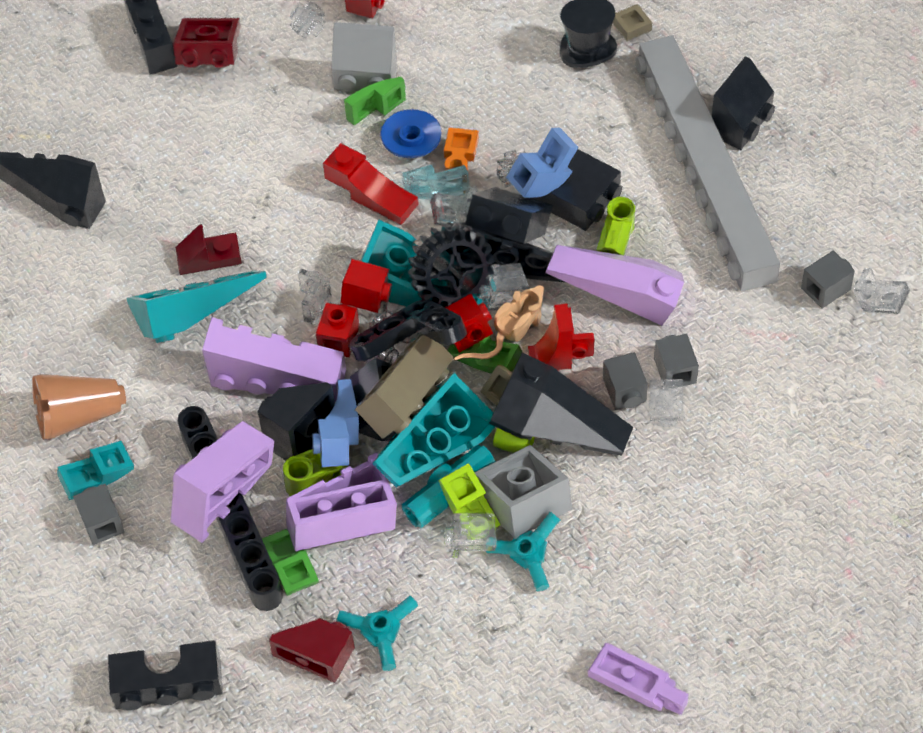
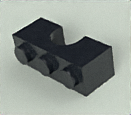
[124,0,178,75]
[108,640,223,711]

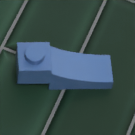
[312,379,359,467]

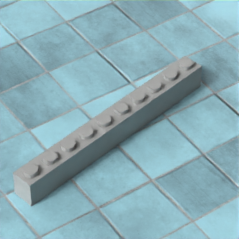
[635,35,780,292]

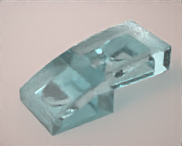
[402,165,470,199]

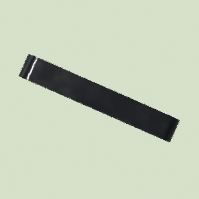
[177,406,283,611]

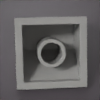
[332,22,397,91]
[474,445,572,539]

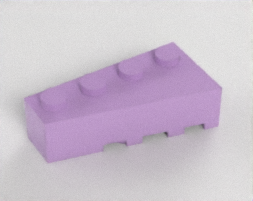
[202,317,346,402]

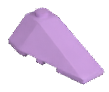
[545,245,684,326]

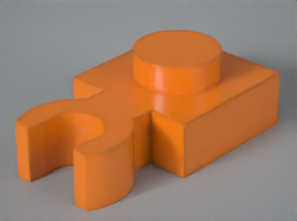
[444,127,479,178]

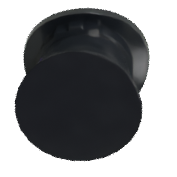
[560,0,618,68]

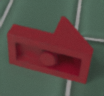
[175,224,242,275]

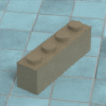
[355,334,454,439]

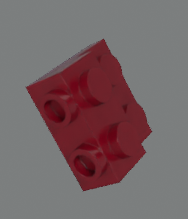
[173,18,241,68]

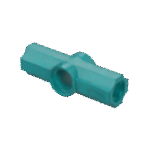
[401,445,496,528]

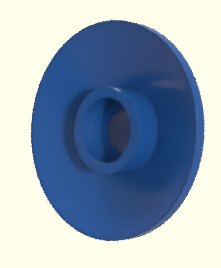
[381,109,442,158]

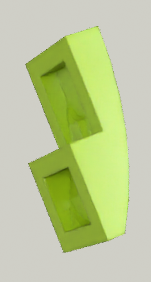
[439,463,501,543]

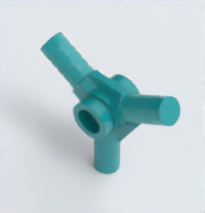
[485,512,560,592]
[337,595,418,671]

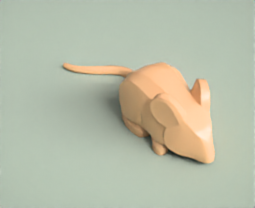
[454,285,544,361]

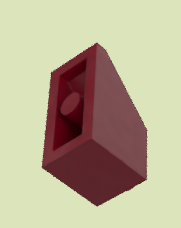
[269,618,355,683]

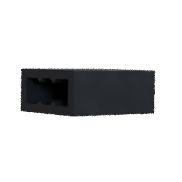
[530,149,622,231]
[465,187,553,244]

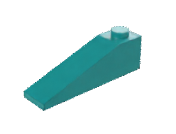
[360,220,486,306]
[127,270,267,343]
[372,373,495,488]

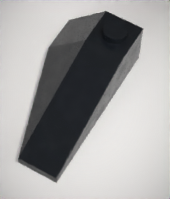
[0,152,106,229]
[446,222,567,283]
[489,352,633,456]

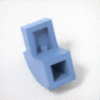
[506,128,579,198]

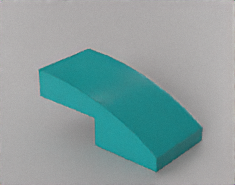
[57,441,134,500]

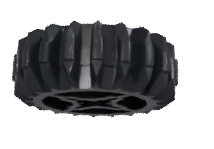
[407,222,495,308]

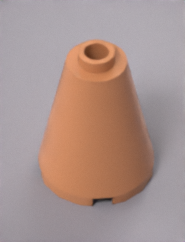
[32,374,126,440]

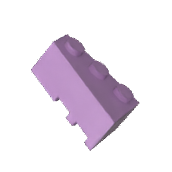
[171,421,274,543]
[286,452,397,551]

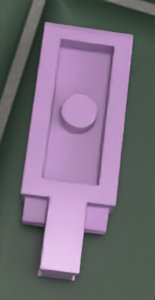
[588,643,689,715]

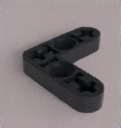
[349,299,467,361]

